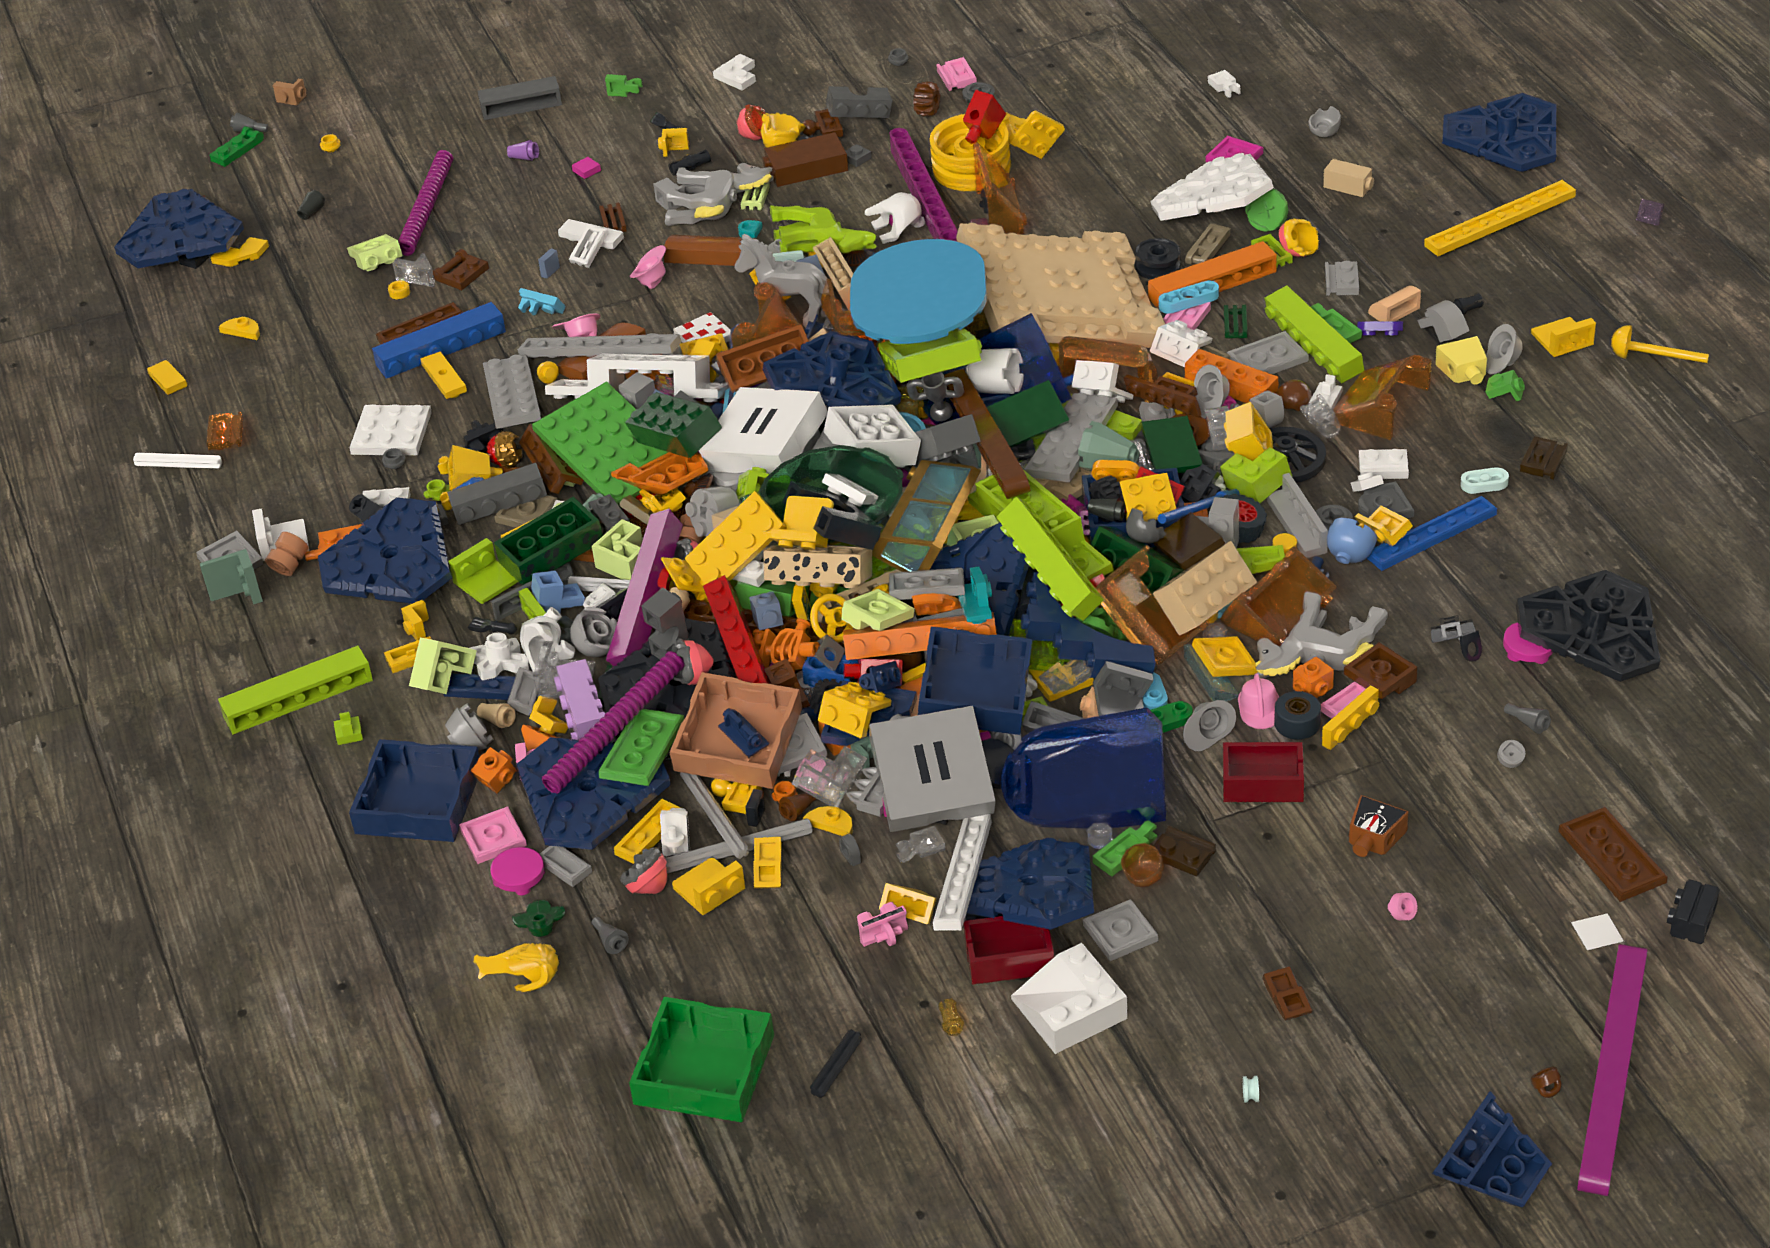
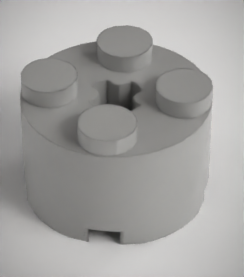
[685,486,740,537]

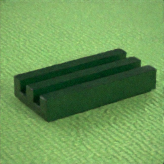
[1224,305,1247,339]

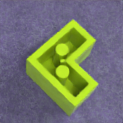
[1220,447,1292,503]

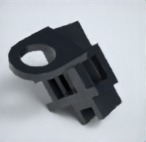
[1180,464,1222,503]
[1431,615,1482,662]

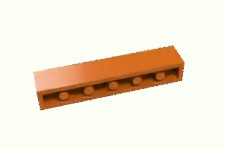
[1148,241,1277,312]
[843,612,996,660]

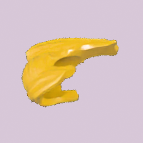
[473,943,559,992]

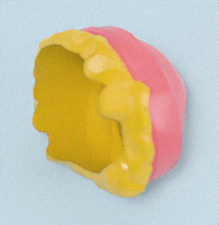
[1279,219,1319,257]

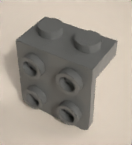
[1093,661,1154,729]

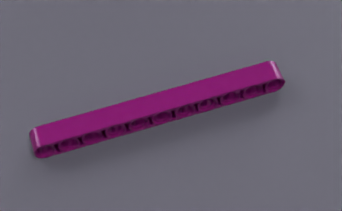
[889,128,958,242]
[1577,944,1648,1196]

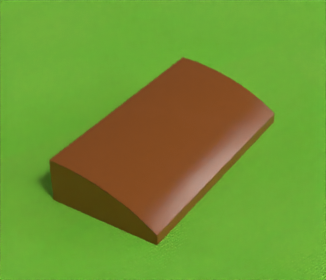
[663,235,755,266]
[557,323,646,380]
[716,324,809,393]

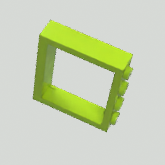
[878,328,982,382]

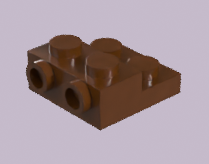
[1344,642,1417,699]

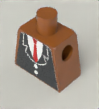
[1349,795,1409,857]

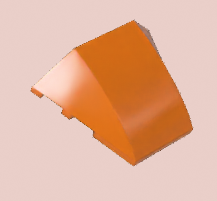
[611,452,709,495]

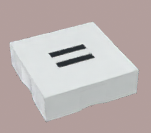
[699,387,828,475]

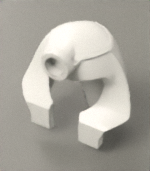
[865,192,925,244]
[520,607,575,674]

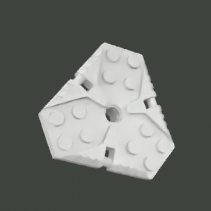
[1150,153,1274,221]

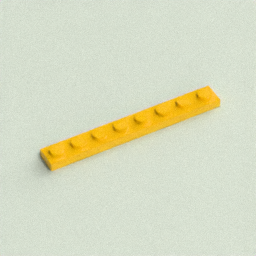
[1424,180,1576,256]

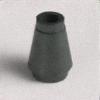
[297,190,325,220]
[1088,498,1126,522]

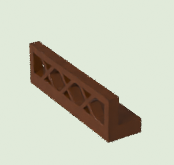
[519,424,584,494]

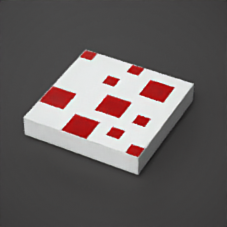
[673,312,730,343]

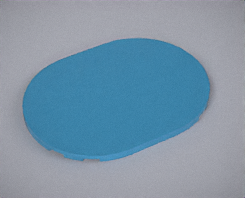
[850,239,987,344]

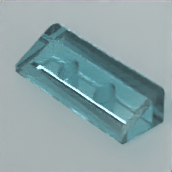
[1184,644,1239,701]

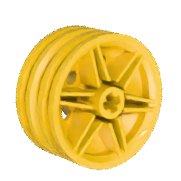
[930,114,1011,191]

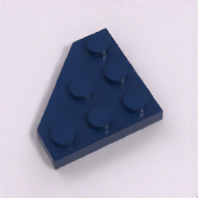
[821,680,917,746]

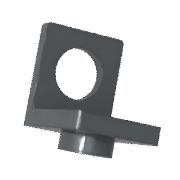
[814,634,845,671]

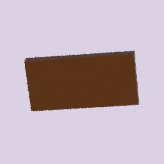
[1558,807,1668,902]

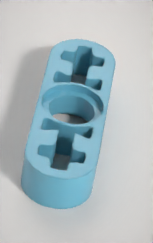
[1159,281,1219,314]

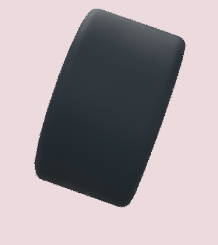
[1274,691,1321,740]

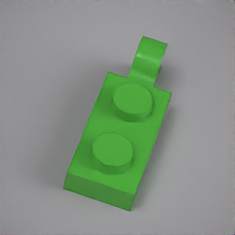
[1310,303,1362,343]
[1092,820,1157,877]

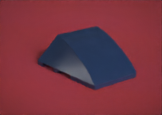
[1432,1091,1552,1207]

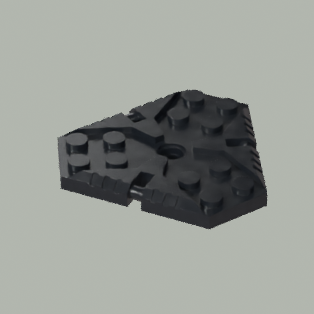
[1516,570,1661,682]
[598,619,736,719]

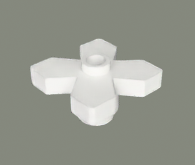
[470,633,529,680]

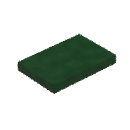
[987,380,1069,448]
[1141,416,1202,473]

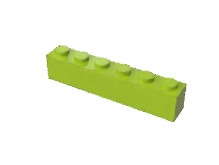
[1265,285,1364,384]
[996,496,1104,621]
[218,646,373,735]

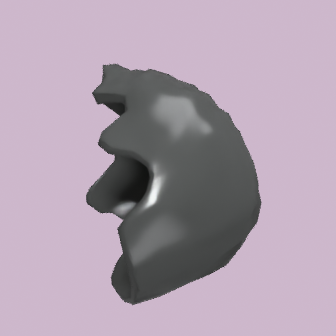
[1126,508,1166,543]

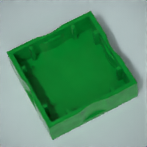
[629,997,774,1122]

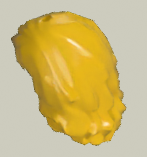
[761,113,806,148]

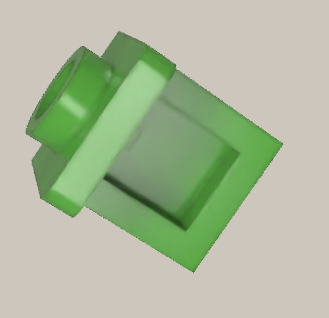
[1485,370,1525,401]

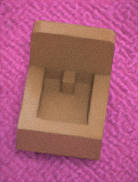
[273,79,306,105]

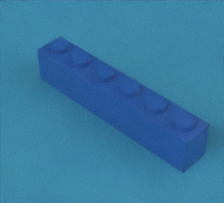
[372,302,506,379]

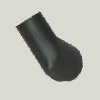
[558,616,573,644]

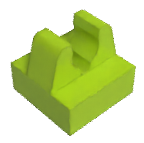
[334,712,363,745]

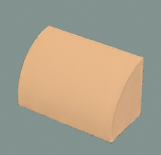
[1368,286,1421,321]

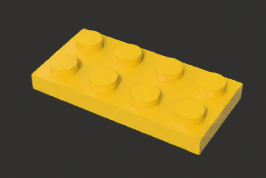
[685,491,787,584]

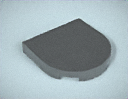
[1358,481,1414,518]

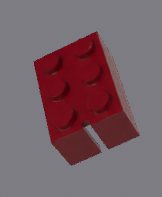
[1223,742,1304,802]
[963,916,1054,985]

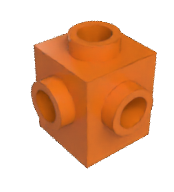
[1293,657,1334,698]
[471,747,517,794]

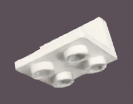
[1150,320,1213,367]
[252,509,309,561]

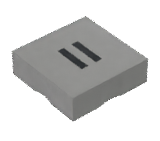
[869,706,995,832]

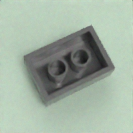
[915,414,981,462]

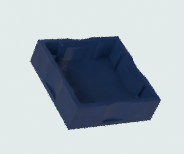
[918,626,1032,735]
[349,739,479,842]

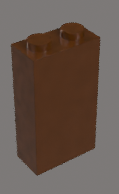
[762,132,848,187]

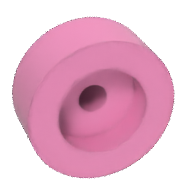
[1388,893,1417,921]

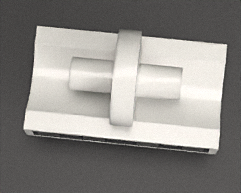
[660,808,690,856]

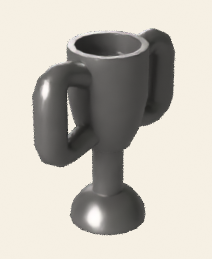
[906,372,964,421]

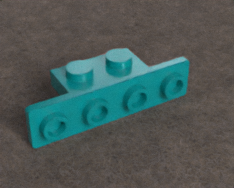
[957,567,992,624]

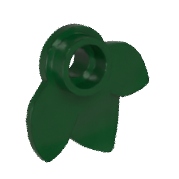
[512,899,566,937]

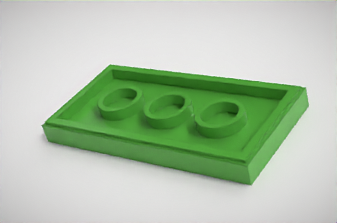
[599,709,684,786]

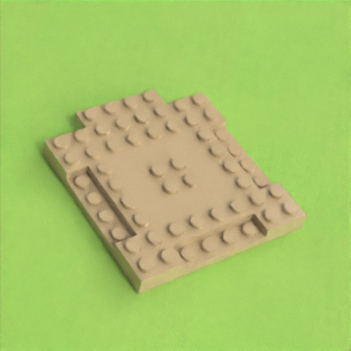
[956,223,1165,348]

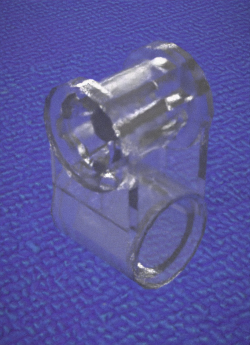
[1300,394,1341,438]

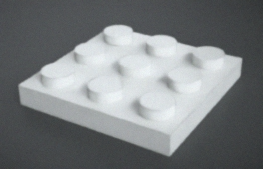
[350,404,432,455]

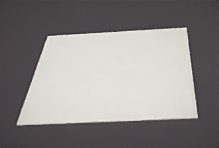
[1571,913,1623,950]

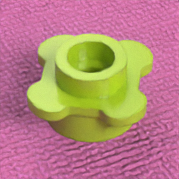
[423,479,450,501]

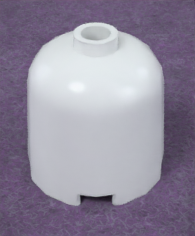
[966,348,1024,394]

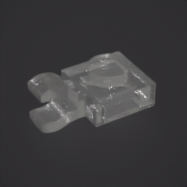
[896,826,945,863]

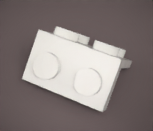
[1072,360,1133,403]

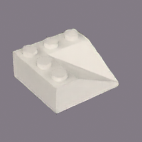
[824,405,921,467]
[1011,943,1127,1054]

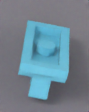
[519,288,566,315]

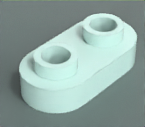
[1460,468,1509,494]

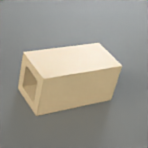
[1324,159,1374,197]

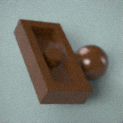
[802,109,843,137]

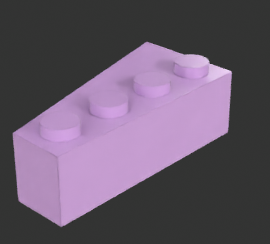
[554,659,610,742]

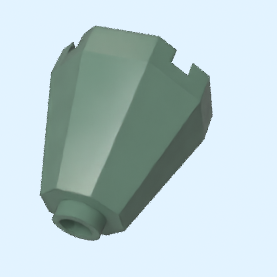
[1078,421,1139,472]

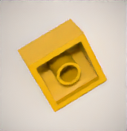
[1224,402,1273,461]

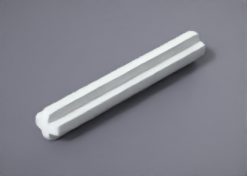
[133,453,222,469]

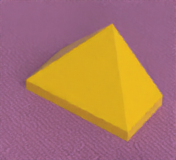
[879,883,937,924]

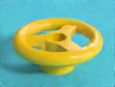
[810,594,853,643]

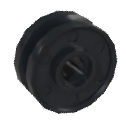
[1135,238,1181,280]

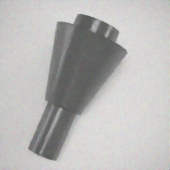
[230,112,268,132]
[1504,703,1551,734]
[592,917,629,954]

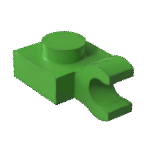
[605,74,642,97]

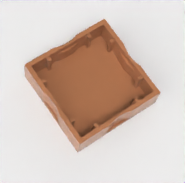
[670,672,802,789]

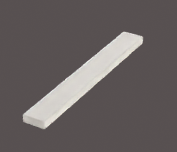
[933,814,992,930]

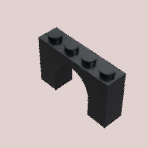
[782,480,882,550]

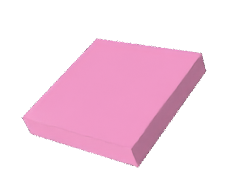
[459,807,527,864]

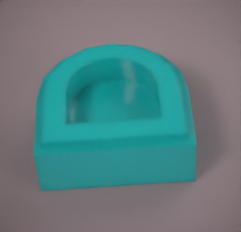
[738,220,762,239]

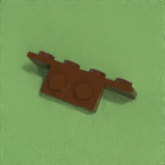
[1124,374,1202,417]

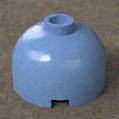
[1327,518,1378,564]

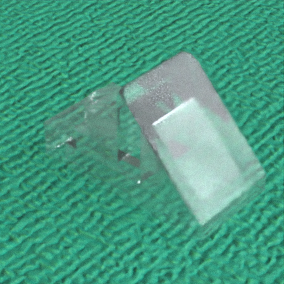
[393,253,435,287]

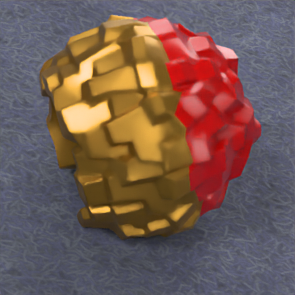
[487,431,523,468]

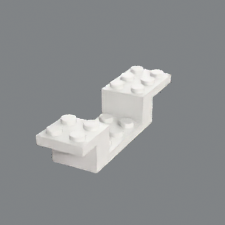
[545,353,729,402]

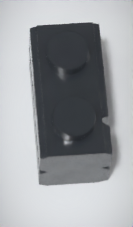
[1667,879,1720,944]

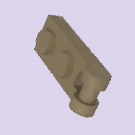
[1185,223,1230,265]

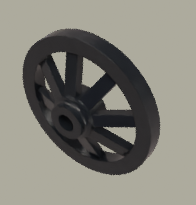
[1270,427,1326,483]

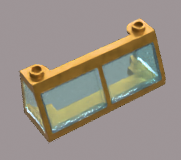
[872,460,981,572]

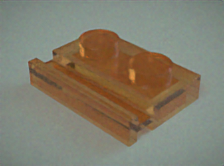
[207,412,243,450]

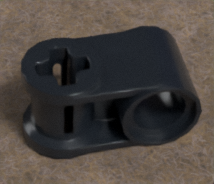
[349,494,382,522]

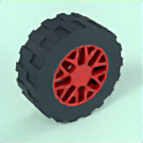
[1220,494,1267,543]

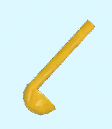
[1611,325,1709,363]

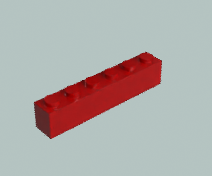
[703,575,771,684]

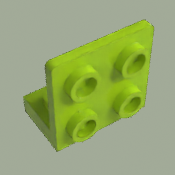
[736,467,795,504]
[449,538,518,604]

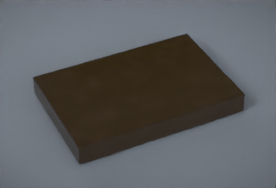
[1153,512,1225,570]

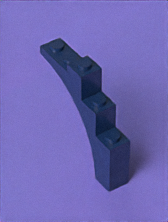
[1021,572,1156,678]

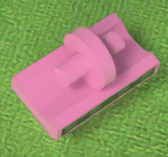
[857,902,908,947]

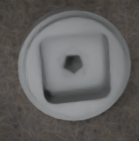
[1497,740,1525,768]

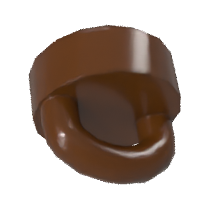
[1530,1066,1561,1098]

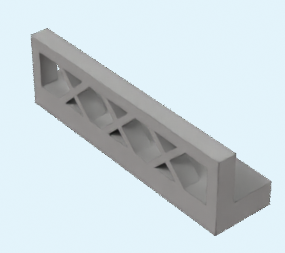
[1267,473,1328,559]

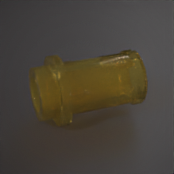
[938,999,964,1036]

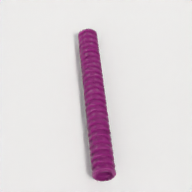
[398,150,453,256]
[542,651,684,794]

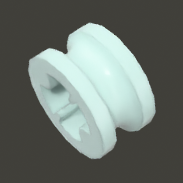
[1243,1076,1259,1103]

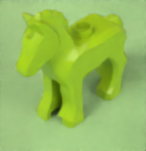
[770,206,877,253]

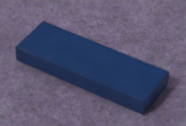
[444,673,515,700]

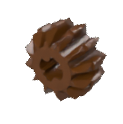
[913,81,941,116]

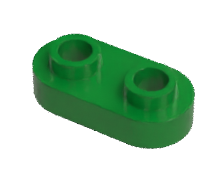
[1145,701,1193,734]

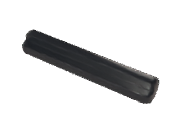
[810,1029,861,1098]

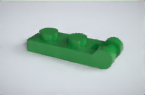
[209,126,264,167]

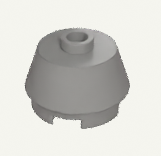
[445,703,494,751]

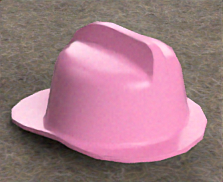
[630,245,666,289]
[552,313,600,337]
[1238,674,1279,729]

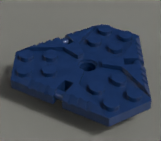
[1442,93,1556,172]
[114,189,244,268]
[763,331,901,408]
[318,497,452,604]
[904,523,1029,636]
[516,737,670,850]
[966,838,1094,929]

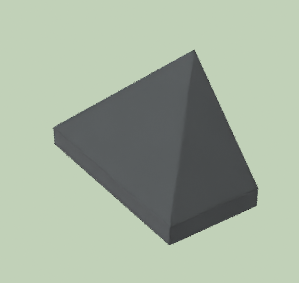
[491,581,536,621]

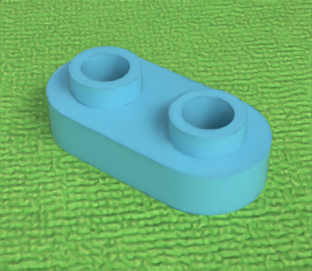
[1142,672,1168,711]

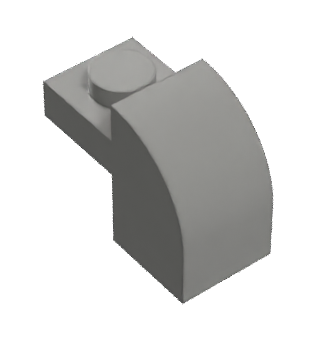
[1418,300,1470,342]
[1249,390,1284,429]

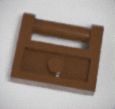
[432,249,489,291]

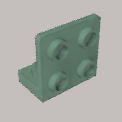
[200,549,263,605]

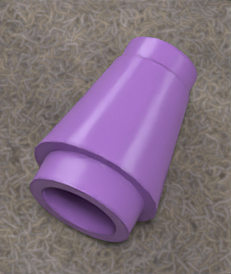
[507,140,539,161]

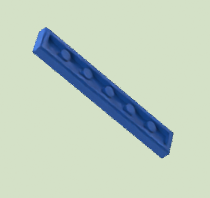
[1367,496,1497,571]

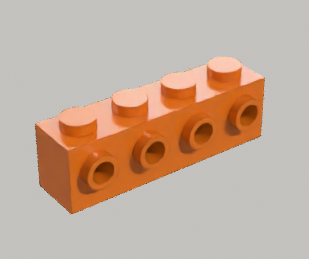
[1185,349,1278,403]

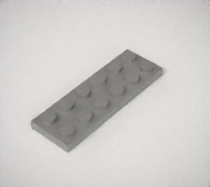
[483,355,541,429]
[1025,393,1118,482]

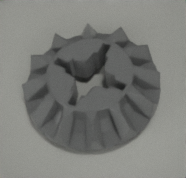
[963,82,995,102]
[1316,505,1353,531]

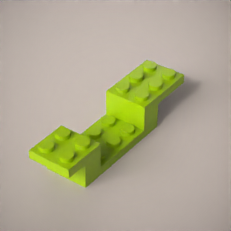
[968,470,1113,580]

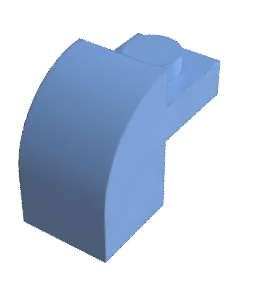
[531,571,585,613]

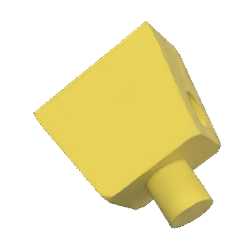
[1436,336,1487,385]

